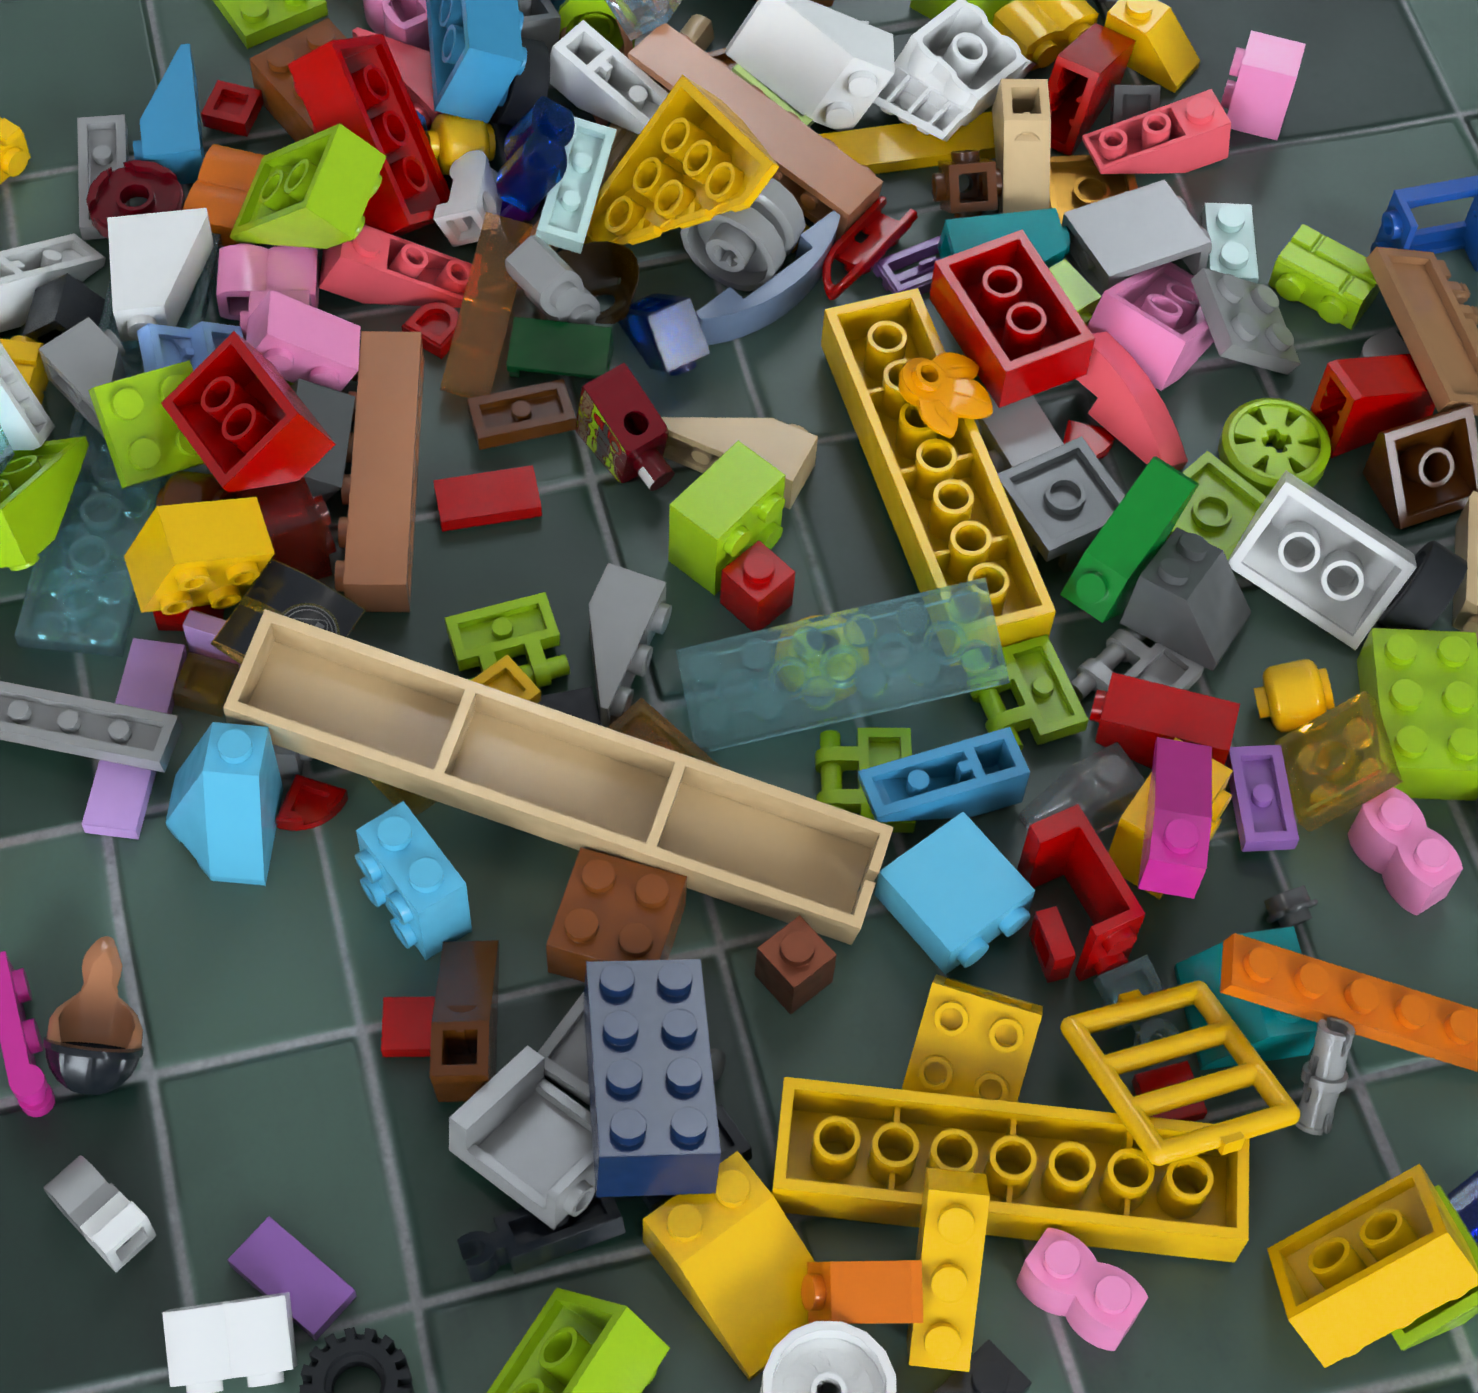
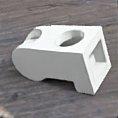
[433,150,504,247]

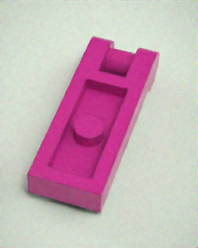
[0,951,55,1117]

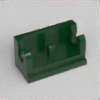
[506,316,614,379]

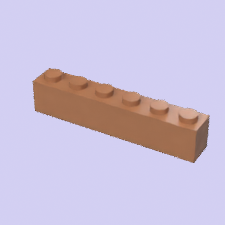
[627,21,884,240]
[335,331,425,612]

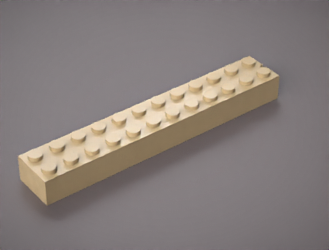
[223,609,894,945]

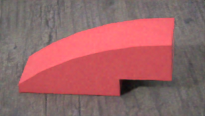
[1076,331,1188,470]

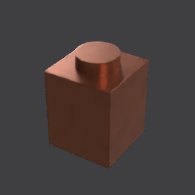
[755,915,837,1015]

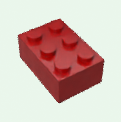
[929,229,1095,408]

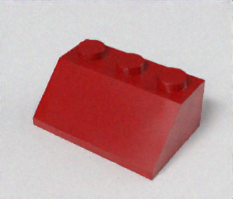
[161,331,336,493]

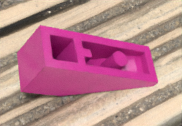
[1138,737,1212,899]

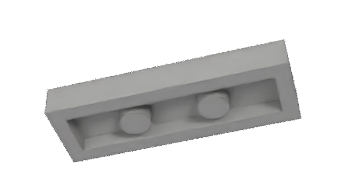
[77,114,130,240]

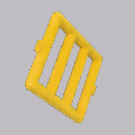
[1060,980,1300,1166]

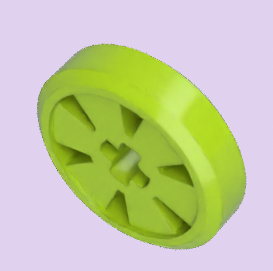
[1218,398,1331,497]

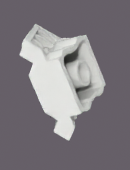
[873,0,1036,142]

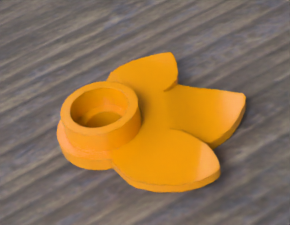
[898,352,993,438]

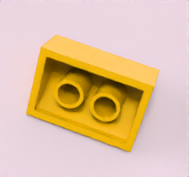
[1267,1163,1478,1368]

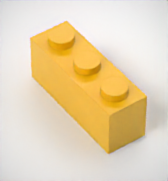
[907,1167,990,1372]

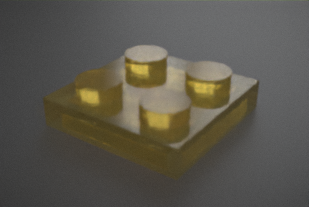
[1275,691,1403,832]

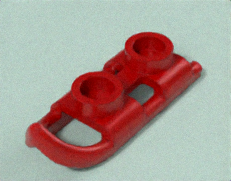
[822,196,918,300]

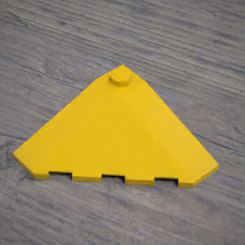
[584,74,779,245]

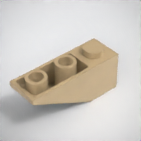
[992,79,1051,214]

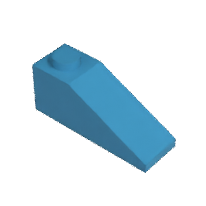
[133,44,205,184]
[857,727,1030,822]

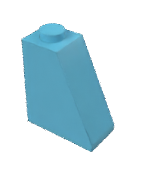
[165,722,284,886]

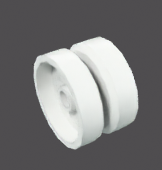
[760,1321,896,1393]

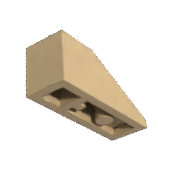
[661,417,818,509]

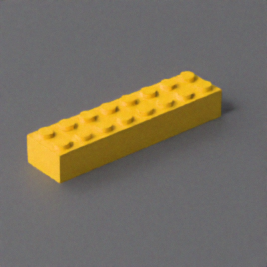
[821,288,1056,668]
[771,1077,1250,1263]

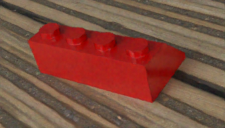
[287,34,450,237]

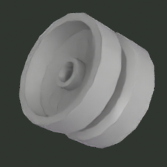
[680,178,806,291]

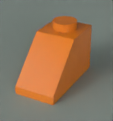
[801,1260,923,1324]

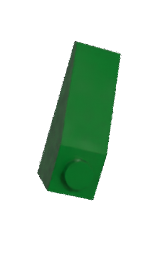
[1060,457,1199,623]

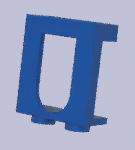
[1370,175,1478,272]

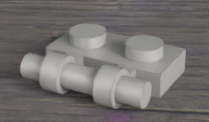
[1071,627,1204,700]

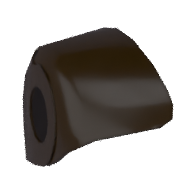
[556,241,640,324]

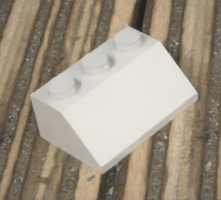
[1228,470,1417,650]

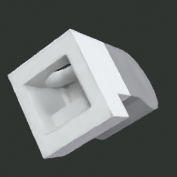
[43,1155,157,1272]

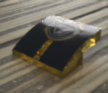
[211,558,366,664]

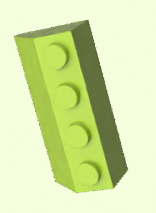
[487,1287,670,1393]

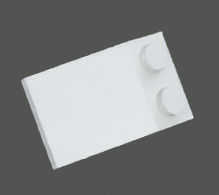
[726,0,895,131]

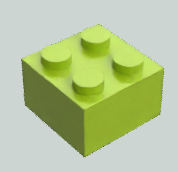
[668,440,786,596]

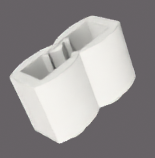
[162,1292,298,1393]

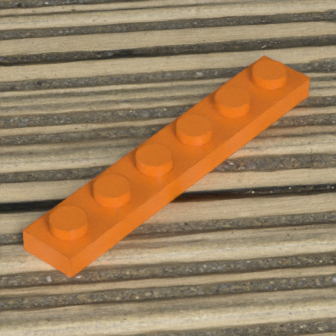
[1220,933,1478,1072]

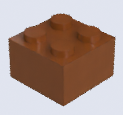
[546,847,687,982]

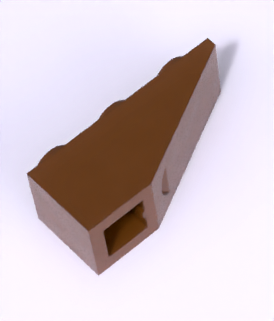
[430,940,499,1102]

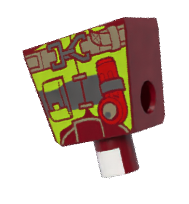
[575,362,675,491]

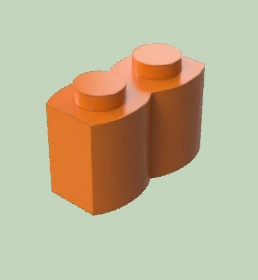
[183,144,265,247]

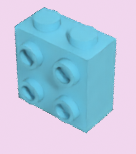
[355,801,472,960]
[875,812,1035,975]

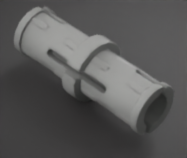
[1295,1017,1356,1135]

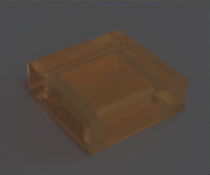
[172,652,240,717]

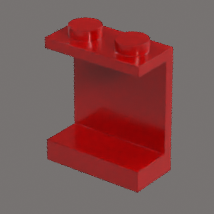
[1017,804,1146,982]

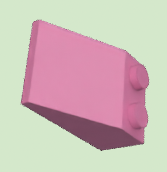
[1087,262,1214,391]

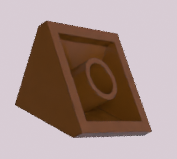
[1362,404,1478,529]

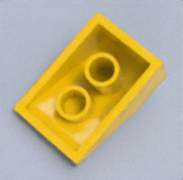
[643,1151,815,1381]

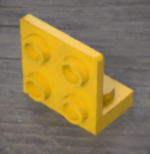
[902,974,1043,1102]

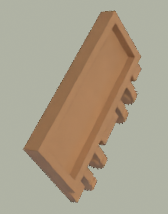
[1366,247,1478,416]

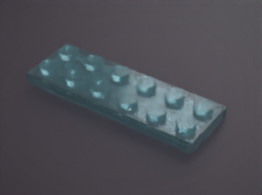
[676,578,1010,754]

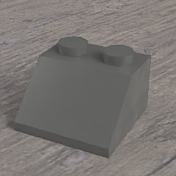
[1120,527,1252,671]

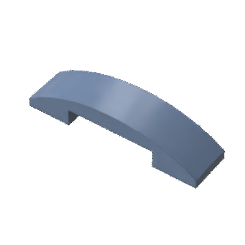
[691,210,840,347]

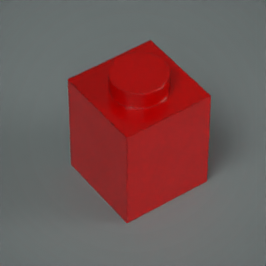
[720,540,796,635]

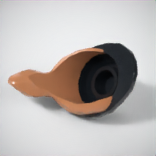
[43,936,144,1095]

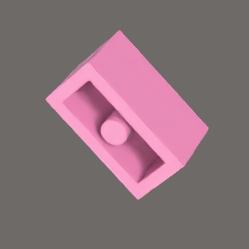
[1221,30,1306,141]
[246,289,361,392]

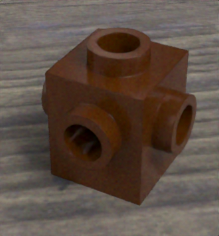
[931,150,1002,219]

